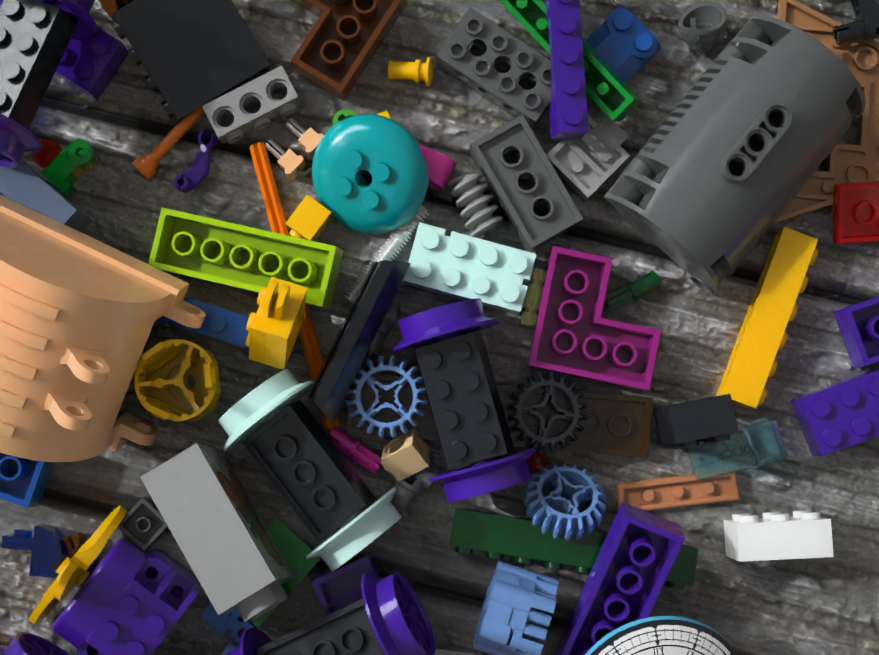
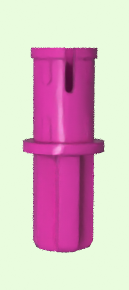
[329,427,382,473]

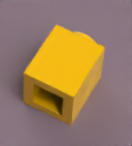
[286,195,332,241]

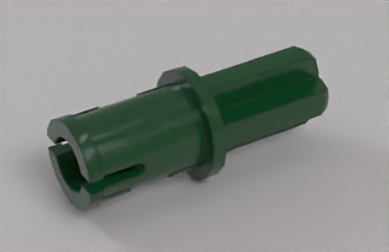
[604,270,661,311]

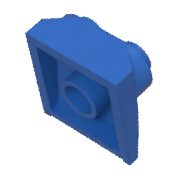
[586,7,662,83]

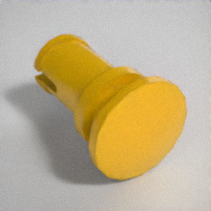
[388,57,434,87]

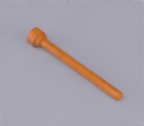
[132,94,222,180]

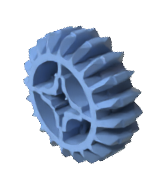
[346,356,428,438]
[523,461,607,542]

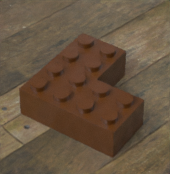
[291,0,407,101]

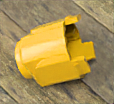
[134,339,221,422]

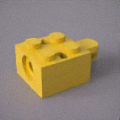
[245,276,308,370]

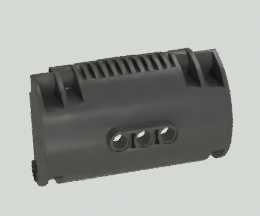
[604,15,866,294]

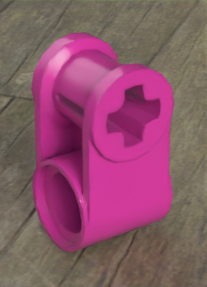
[419,143,457,191]

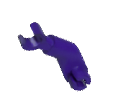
[174,130,218,193]

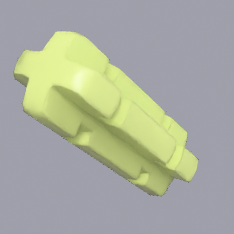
[521,268,546,327]

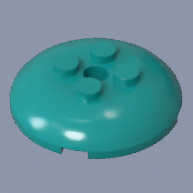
[312,114,429,234]

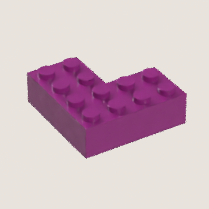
[526,246,661,392]

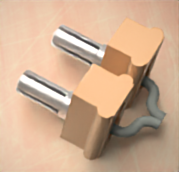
[265,118,324,180]

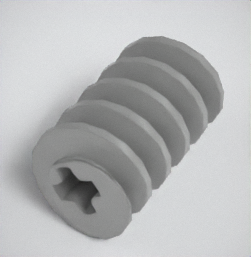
[447,172,503,238]

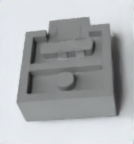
[547,115,630,202]

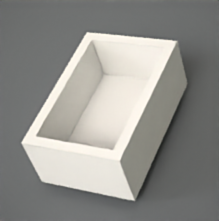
[724,510,834,562]

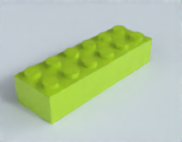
[148,207,344,309]

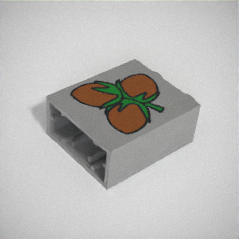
[140,443,295,622]

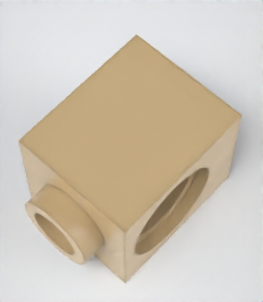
[381,427,430,482]

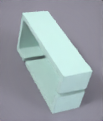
[403,222,536,316]

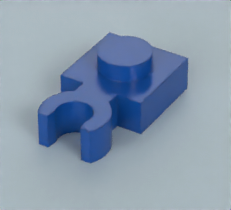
[199,602,256,645]

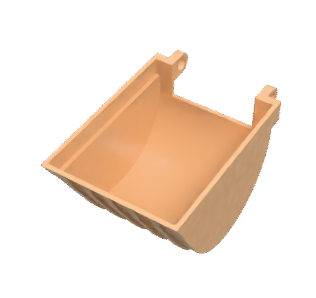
[0,194,206,462]

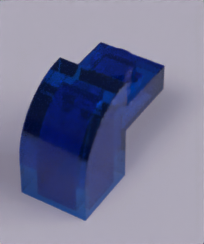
[1,524,69,578]

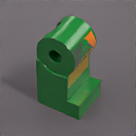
[41,139,98,199]

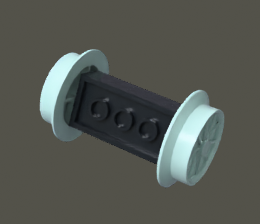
[218,369,402,572]

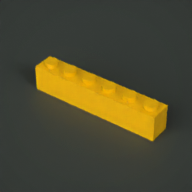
[716,227,819,410]

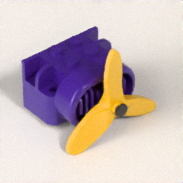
[29,505,200,655]

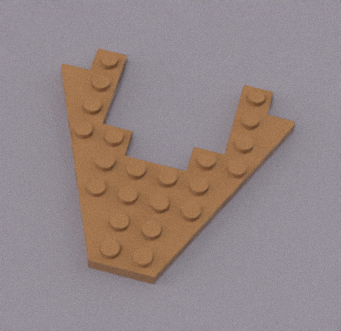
[737,0,879,225]

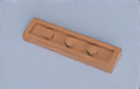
[615,469,740,511]

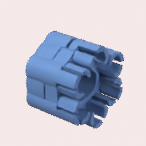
[472,561,559,655]

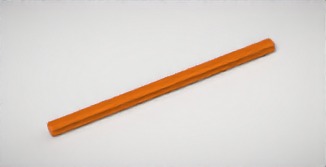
[249,142,340,430]

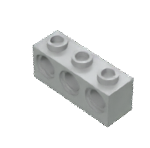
[202,66,301,144]

